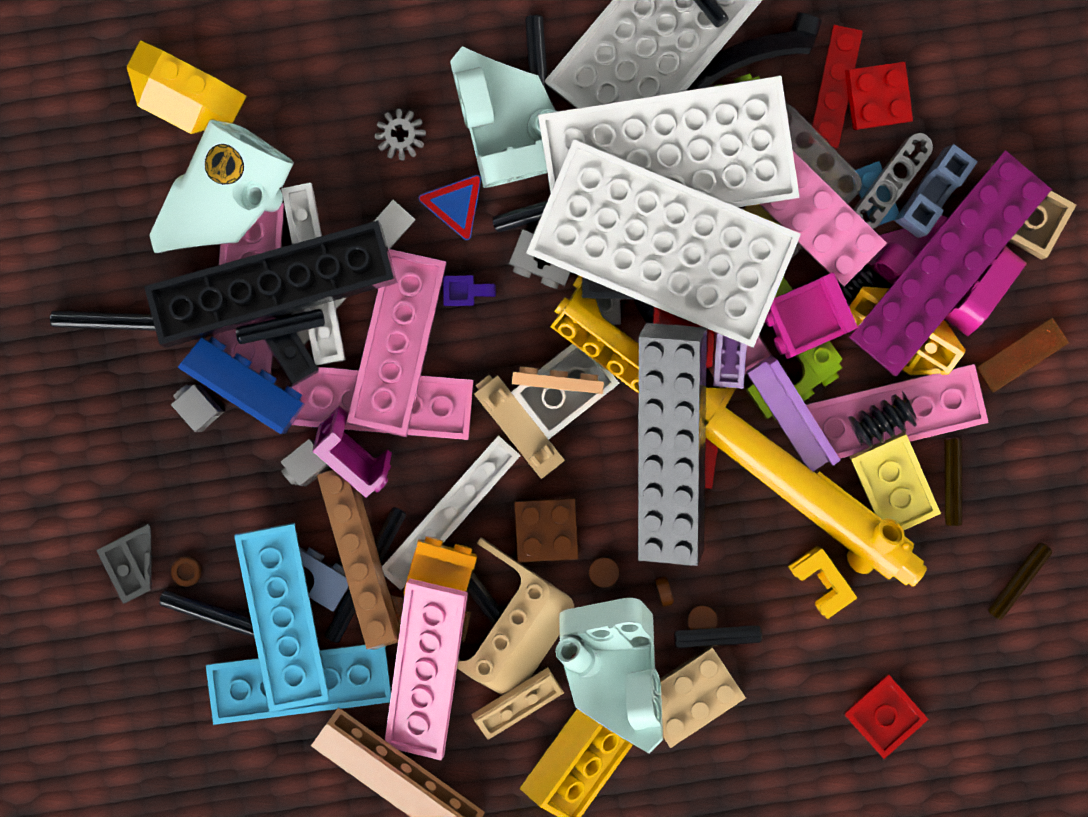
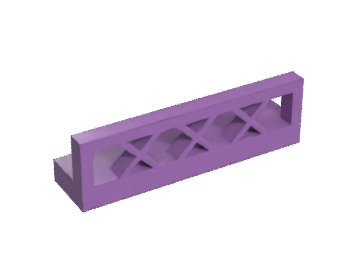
[746,355,841,471]

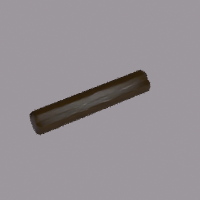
[945,438,962,526]
[988,542,1052,620]

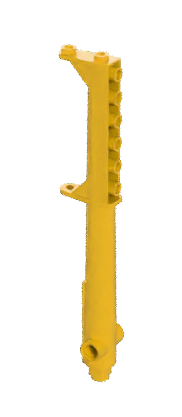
[550,276,927,587]

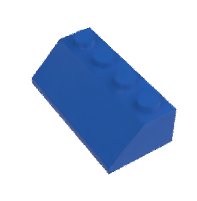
[178,336,305,434]

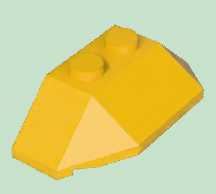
[127,40,247,134]
[849,286,966,375]

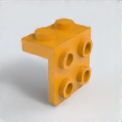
[403,536,477,596]

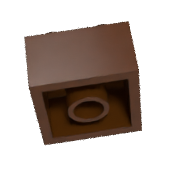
[515,498,578,562]

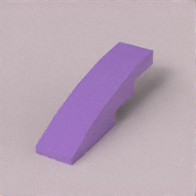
[713,333,747,389]

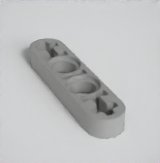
[853,133,933,229]

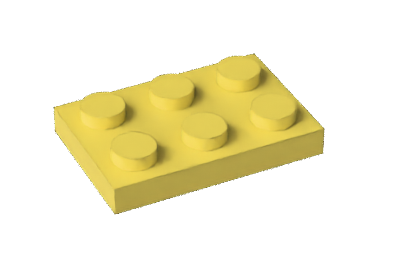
[849,432,941,531]

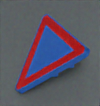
[419,175,481,240]

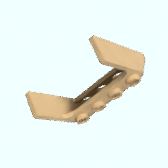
[457,537,574,695]

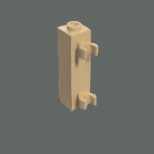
[474,375,565,479]

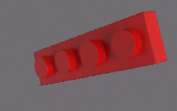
[808,25,863,149]

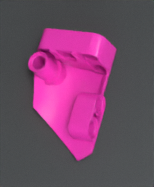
[866,215,1027,337]

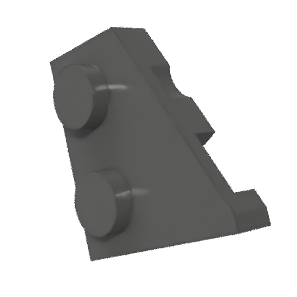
[96,524,152,604]

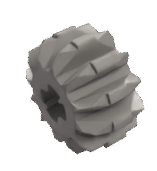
[375,109,426,161]

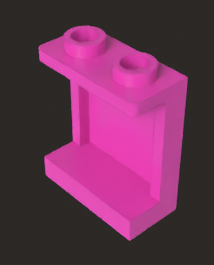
[765,272,858,359]

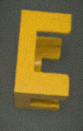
[788,546,857,619]

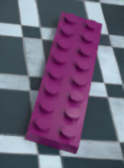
[849,150,1052,376]

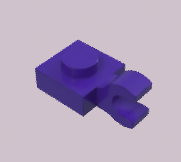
[443,275,496,306]

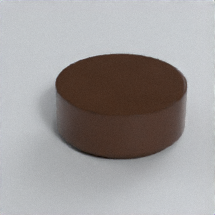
[171,556,202,587]
[589,557,619,588]
[655,576,674,607]
[687,605,718,630]

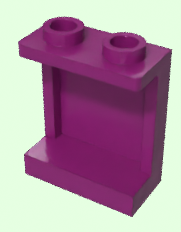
[312,406,392,498]

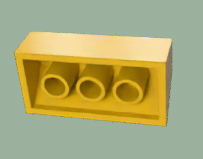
[520,709,633,817]

